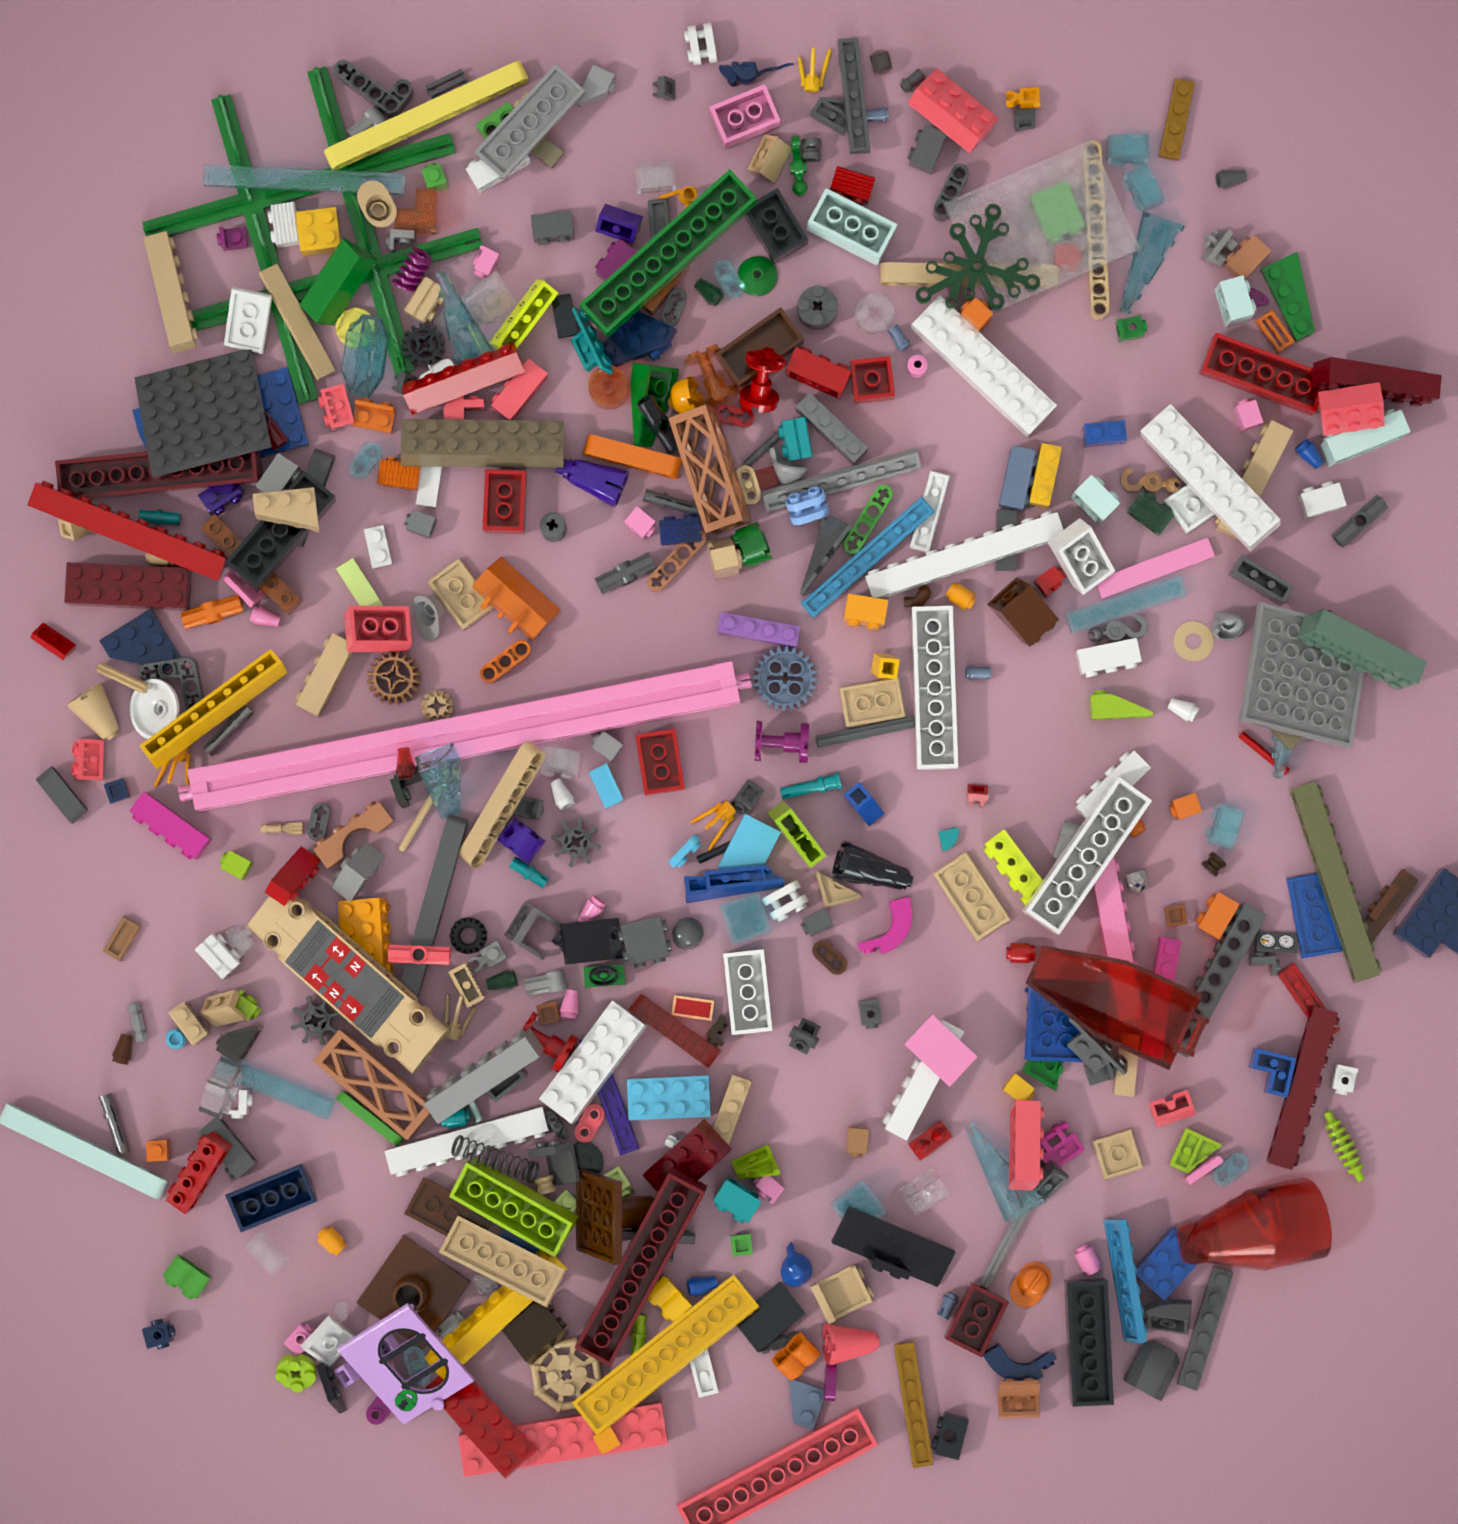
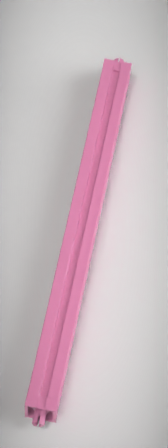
[178,661,752,812]

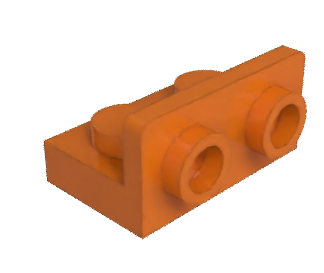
[352,398,396,434]

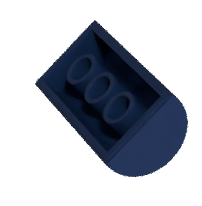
[225,1163,317,1232]

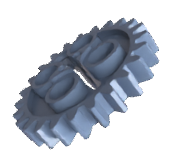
[752,646,818,712]

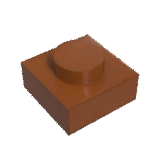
[1164,904,1187,927]
[536,1001,561,1025]

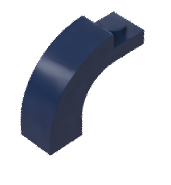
[983,1343,1057,1381]

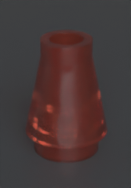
[396,747,416,779]

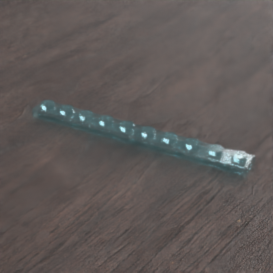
[203,165,406,195]

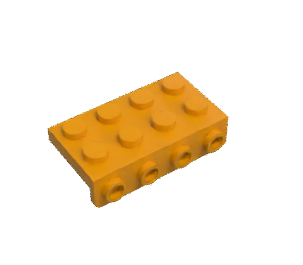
[338,898,394,974]

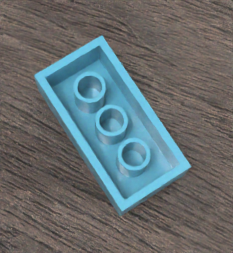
[627,1075,711,1120]

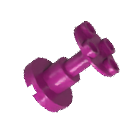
[755,721,809,763]

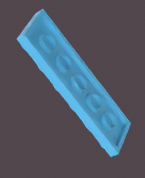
[1103,1218,1148,1343]

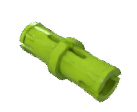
[631,1314,647,1355]

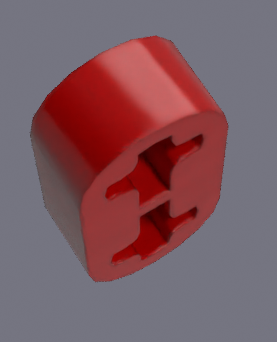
[717,404,754,428]

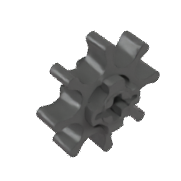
[551,817,601,867]
[291,996,340,1045]

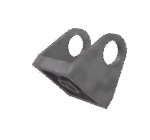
[504,901,562,960]

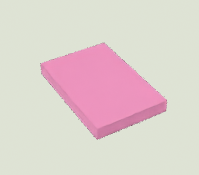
[904,1015,977,1087]

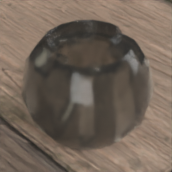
[870,49,893,75]

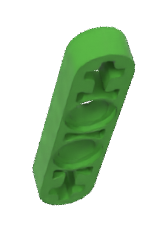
[843,485,893,555]
[336,1090,404,1146]

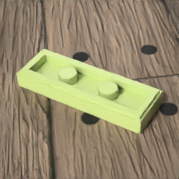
[336,558,384,606]

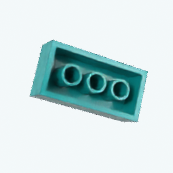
[713,1175,762,1224]

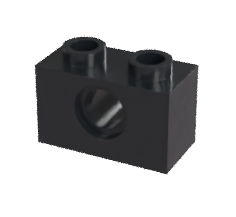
[931,1412,969,1460]

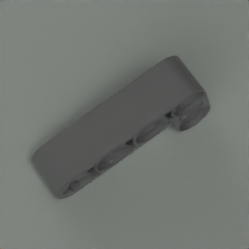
[334,60,414,118]

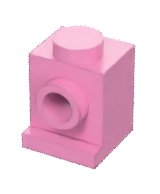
[473,245,500,279]
[752,1176,785,1204]

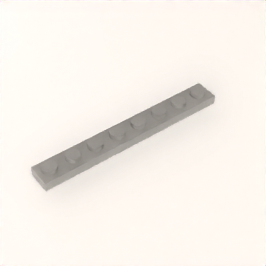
[761,448,921,512]

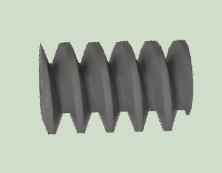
[540,512,567,542]

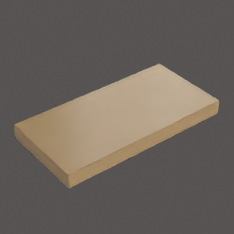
[932,852,1011,942]

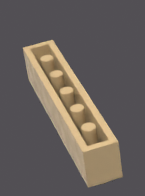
[143,231,199,354]
[1215,420,1293,541]

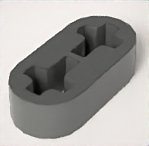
[661,289,686,327]
[308,803,331,841]

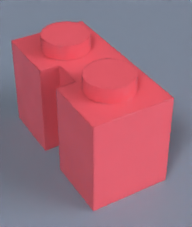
[1149,1090,1196,1128]

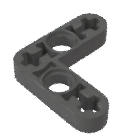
[139,656,204,710]

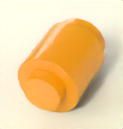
[945,582,977,611]
[317,1226,347,1256]

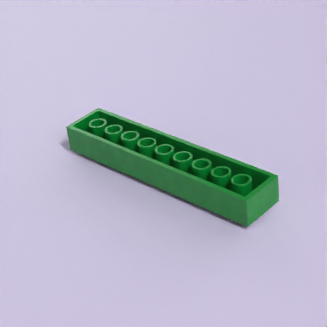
[579,169,757,338]

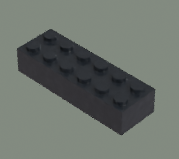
[224,470,336,593]
[1064,1278,1114,1407]

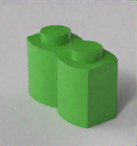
[163,1254,212,1299]

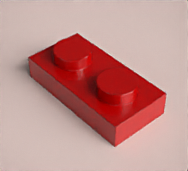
[30,623,76,660]

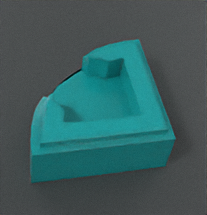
[938,827,959,852]

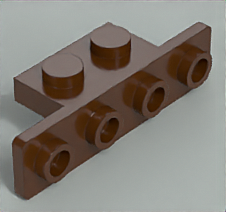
[1364,869,1418,942]

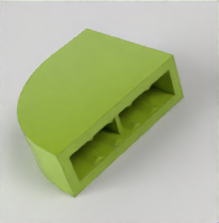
[766,800,826,868]

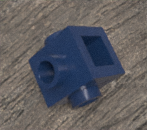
[142,1318,176,1350]

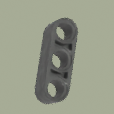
[933,164,969,222]
[36,766,88,824]

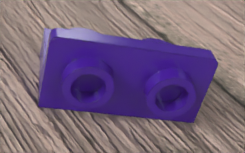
[198,484,245,516]

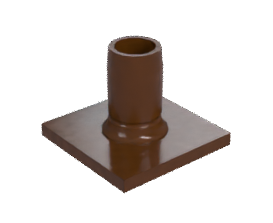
[576,1168,654,1265]
[356,1235,471,1350]

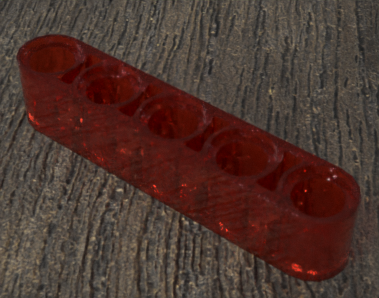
[629,993,721,1068]

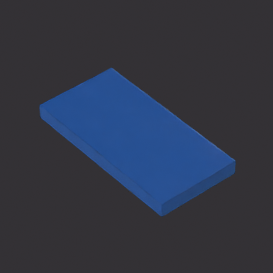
[1286,873,1342,959]

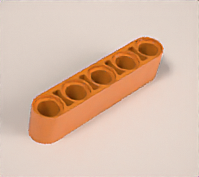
[582,434,682,479]

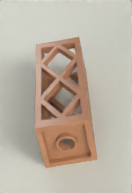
[668,404,753,535]
[313,1029,431,1140]

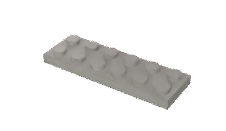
[474,64,586,180]

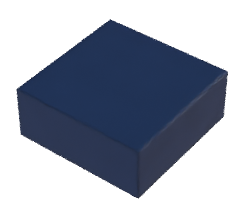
[104,778,130,804]

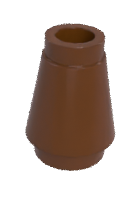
[111,1034,133,1065]

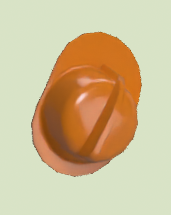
[1010,1262,1052,1308]

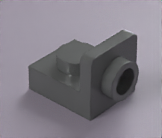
[731,779,765,815]
[1083,1062,1117,1086]

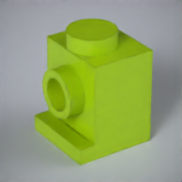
[235,990,262,1021]

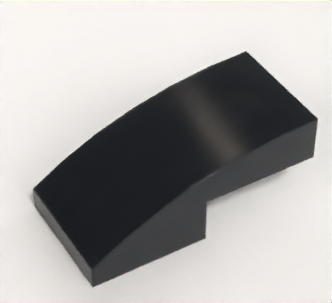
[552,293,578,339]

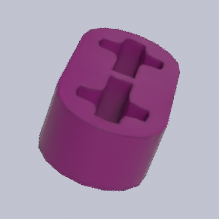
[824,1364,837,1401]

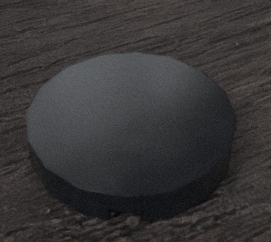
[573,1142,604,1174]

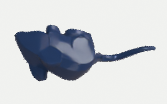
[719,62,794,87]

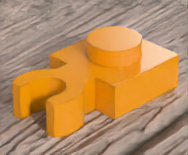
[1006,87,1041,109]

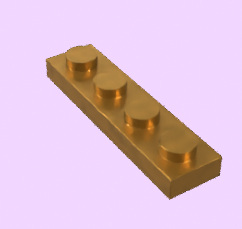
[1159,78,1195,161]

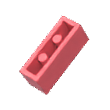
[491,359,549,420]

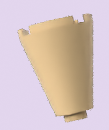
[67,682,119,740]

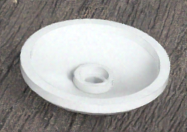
[130,679,180,739]

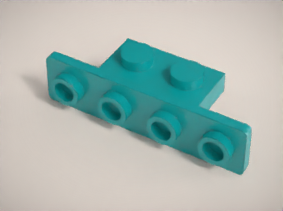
[571,307,614,374]

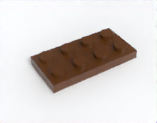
[404,1177,492,1236]

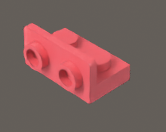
[318,384,355,431]
[71,739,104,781]

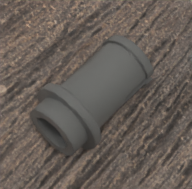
[900,69,926,93]

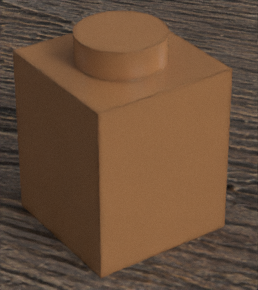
[846,1127,869,1157]

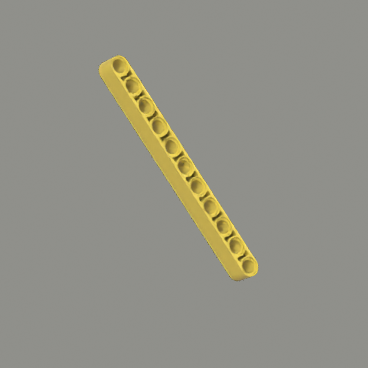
[324,61,529,171]

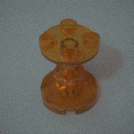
[684,344,740,407]

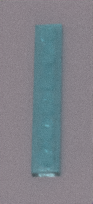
[1065,576,1187,634]
[214,1055,336,1119]

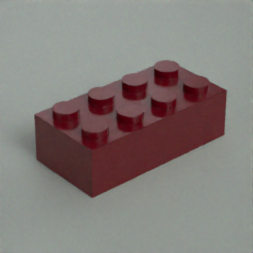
[643,1119,732,1192]

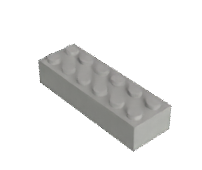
[424,1028,544,1124]

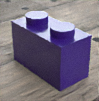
[595,204,643,244]

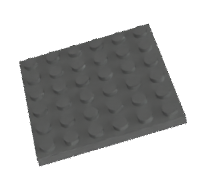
[134,349,272,478]

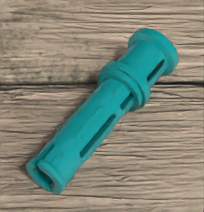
[780,772,842,800]

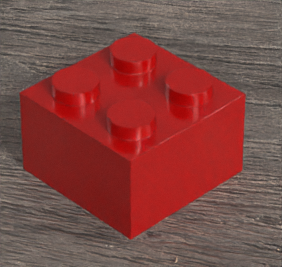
[849,356,895,404]

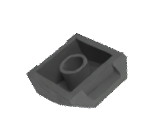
[1143,1299,1192,1335]
[1123,1341,1180,1401]

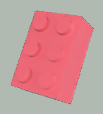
[1318,382,1385,436]
[344,606,412,652]

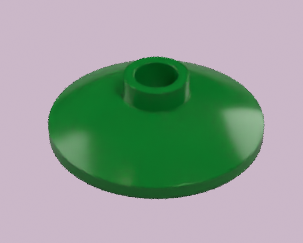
[737,256,777,296]

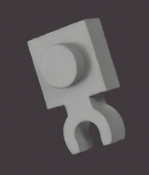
[469,941,507,972]

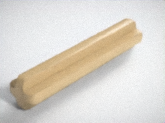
[96,663,149,694]

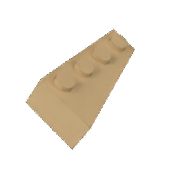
[706,536,742,580]

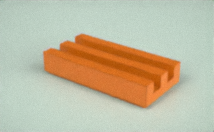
[1255,310,1295,354]

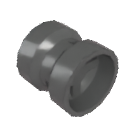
[801,138,821,162]

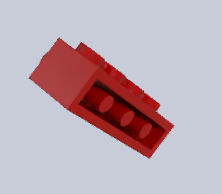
[166,1131,232,1214]

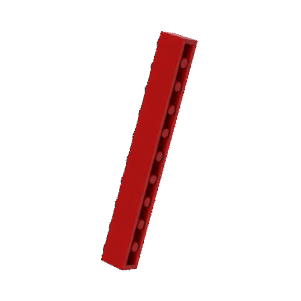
[27,480,229,581]

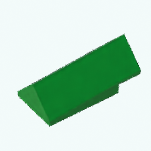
[300,238,377,326]

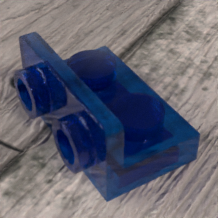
[659,514,702,546]

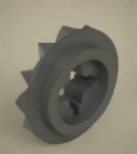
[546,1111,569,1140]

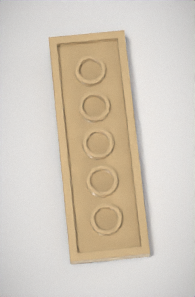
[439,1216,566,1308]

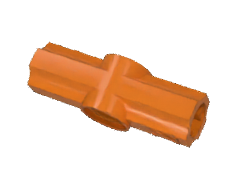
[180,595,244,630]

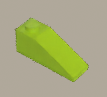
[1089,690,1153,720]

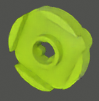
[275,1354,317,1393]

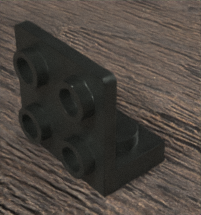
[390,765,434,809]

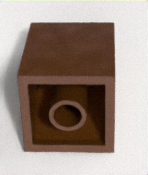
[987,577,1059,647]

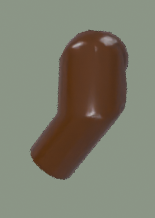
[904,585,931,607]

